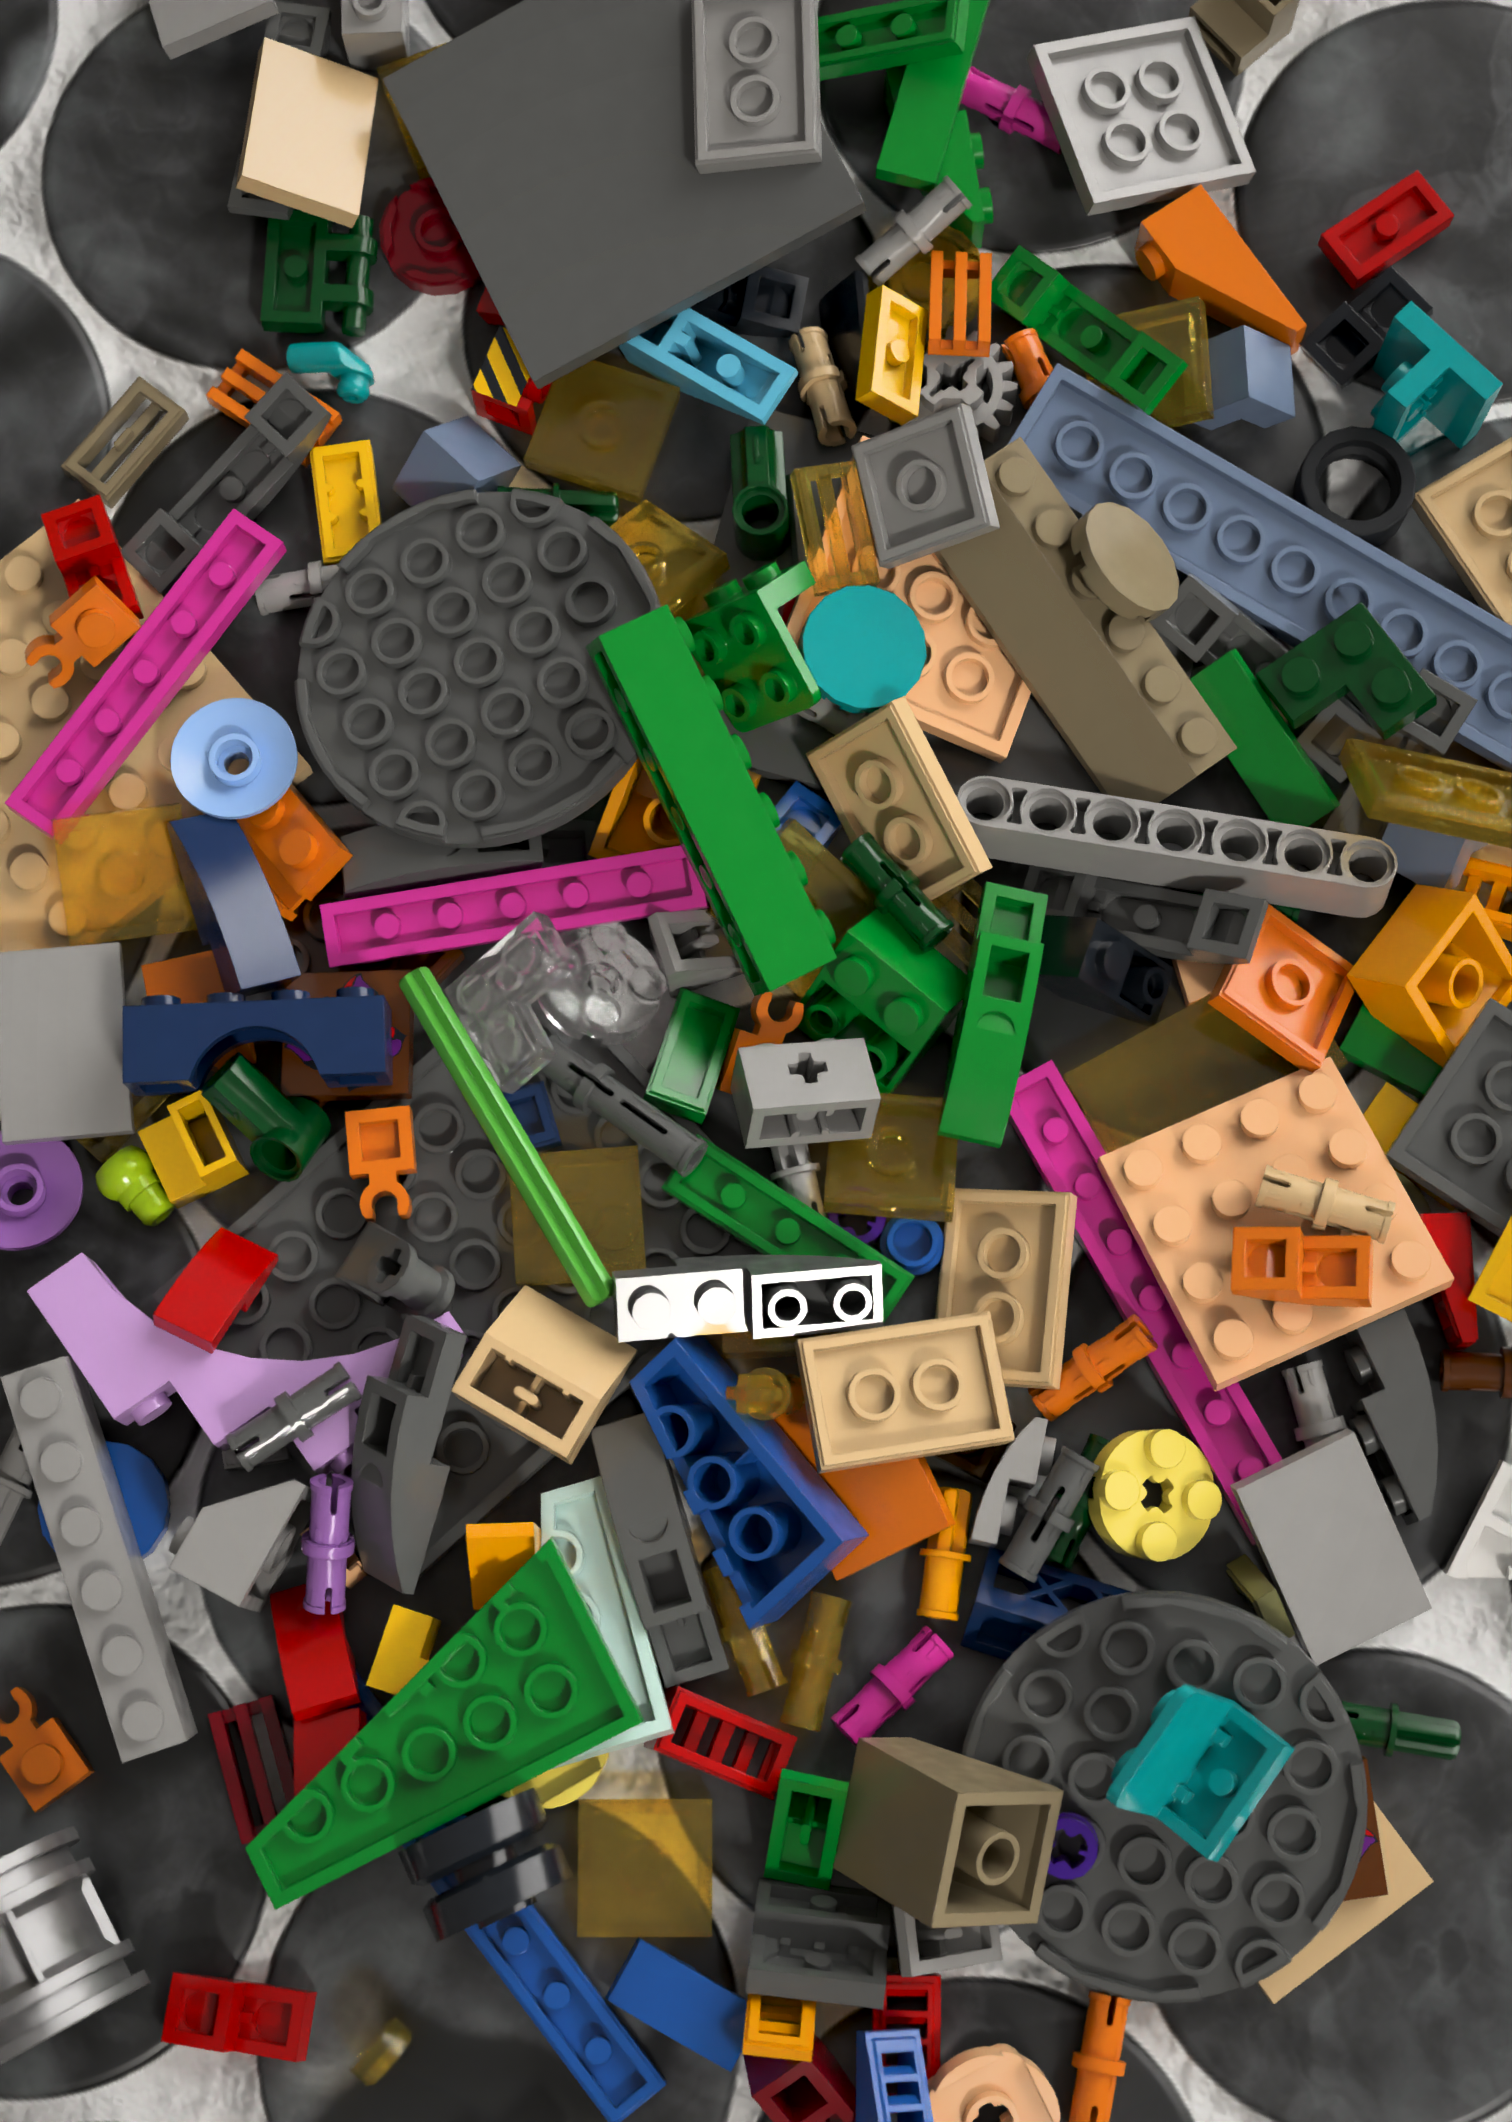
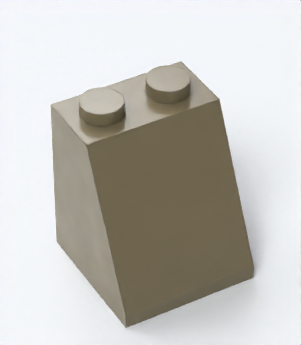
[833,1737,1064,1928]

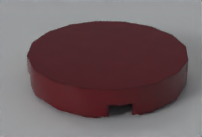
[379,178,482,296]

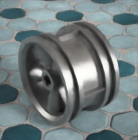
[0,1826,150,2065]

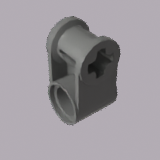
[334,1221,455,1320]

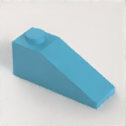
[619,308,798,425]

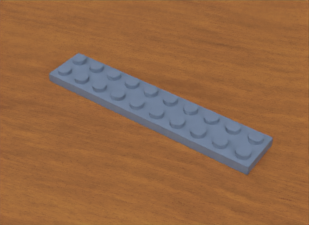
[1007,363,1512,774]

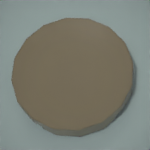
[1071,502,1179,622]

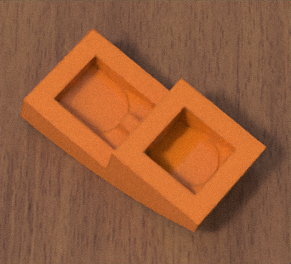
[1230,1227,1374,1308]

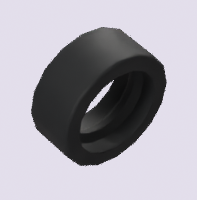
[1293,426,1417,547]

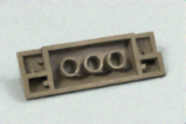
[934,437,1237,803]

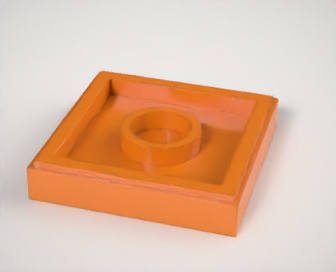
[1207,904,1355,1073]

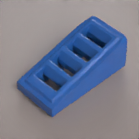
[856,2028,934,2122]

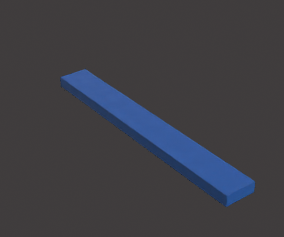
[340,1669,667,2122]

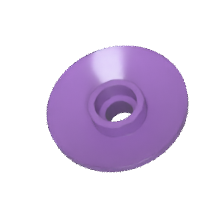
[0,1131,84,1251]

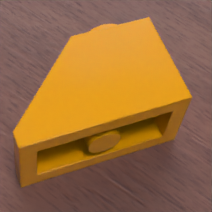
[466,1522,541,1612]

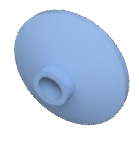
[170,698,298,819]

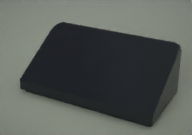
[819,270,871,411]

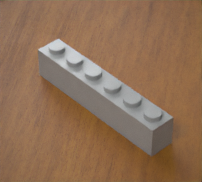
[0,1356,198,1763]

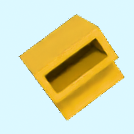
[138,1090,250,1209]
[366,1604,441,1695]

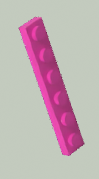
[5,508,287,845]
[319,845,709,969]

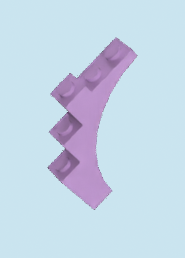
[27,1252,470,1475]

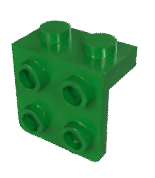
[685,560,821,733]

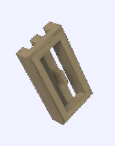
[61,376,189,509]

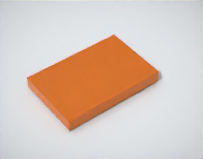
[758,1378,956,1581]

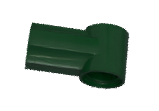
[730,425,790,561]
[200,1052,331,1182]

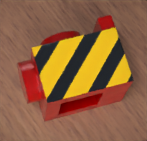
[471,326,552,435]

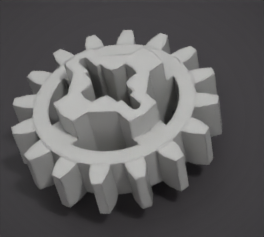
[887,326,1018,444]

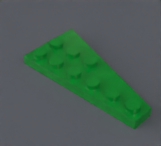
[245,1536,644,1910]

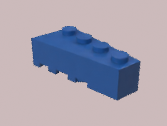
[629,1336,869,1629]

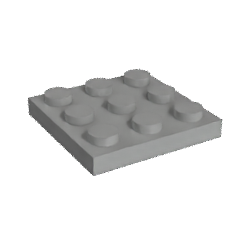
[1026,16,1256,216]

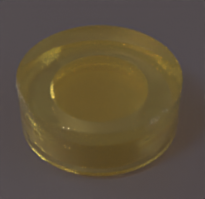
[349,2016,413,2086]

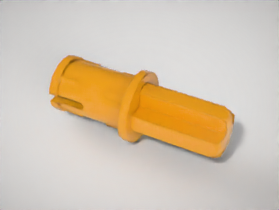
[916,1487,972,1621]

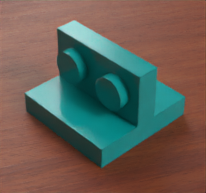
[1370,301,1503,450]

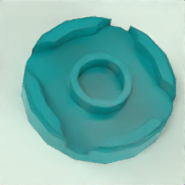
[798,585,927,714]

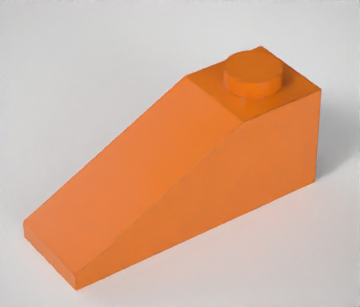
[1135,184,1307,355]

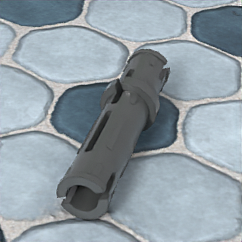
[531,1035,708,1177]

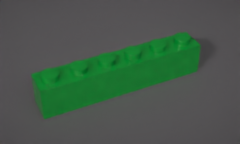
[586,604,837,996]

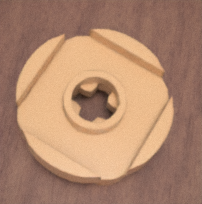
[927,2043,1060,2122]

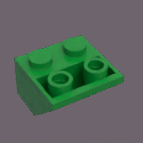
[797,908,967,1099]

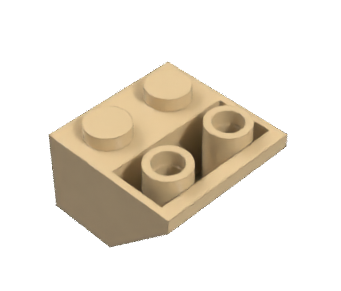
[452,1285,638,1465]

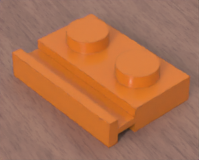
[236,783,354,922]

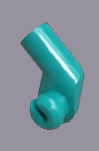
[286,341,375,404]

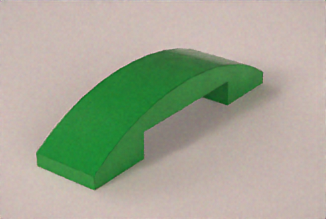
[991,245,1188,416]

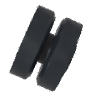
[398,1788,574,1942]

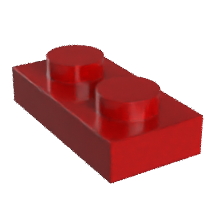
[1317,170,1454,290]

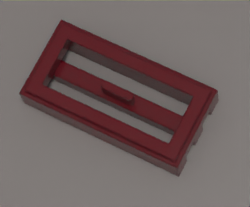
[207,1695,295,1845]

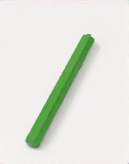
[399,966,613,1308]

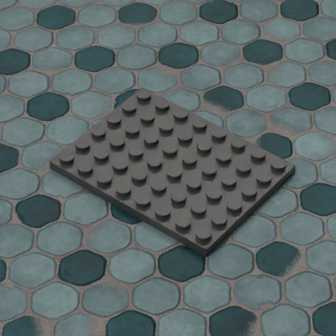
[152,955,760,1580]

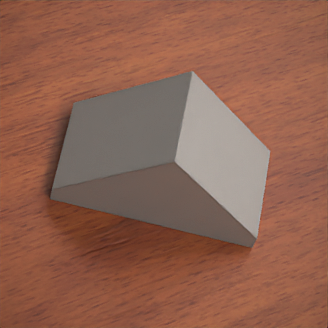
[647,909,743,998]
[891,1904,1003,1977]

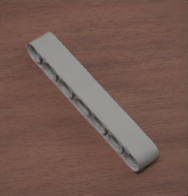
[957,776,1398,918]

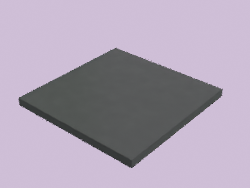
[383,0,867,389]

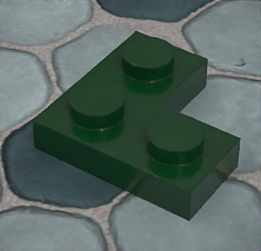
[1257,602,1437,741]

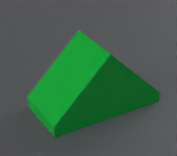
[763,1769,849,1891]

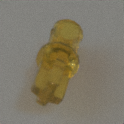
[725,1367,805,1421]

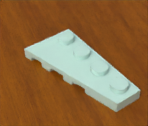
[541,1476,674,1770]

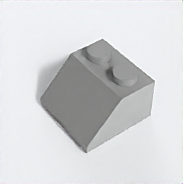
[168,1480,311,1613]

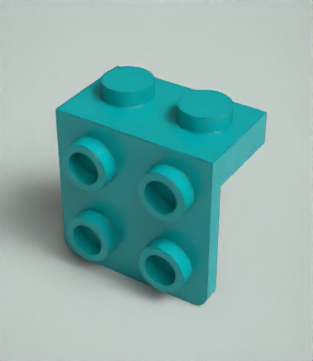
[1106,1684,1295,1862]

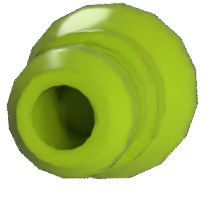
[95,1145,174,1226]

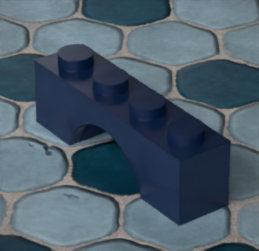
[122,987,393,1096]

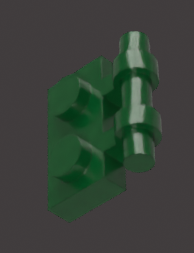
[260,210,378,337]

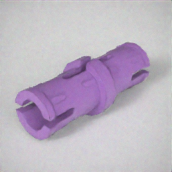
[301,1474,355,1615]

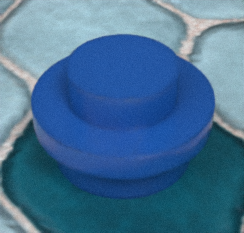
[880,1212,945,1276]

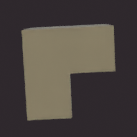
[1188,0,1300,77]

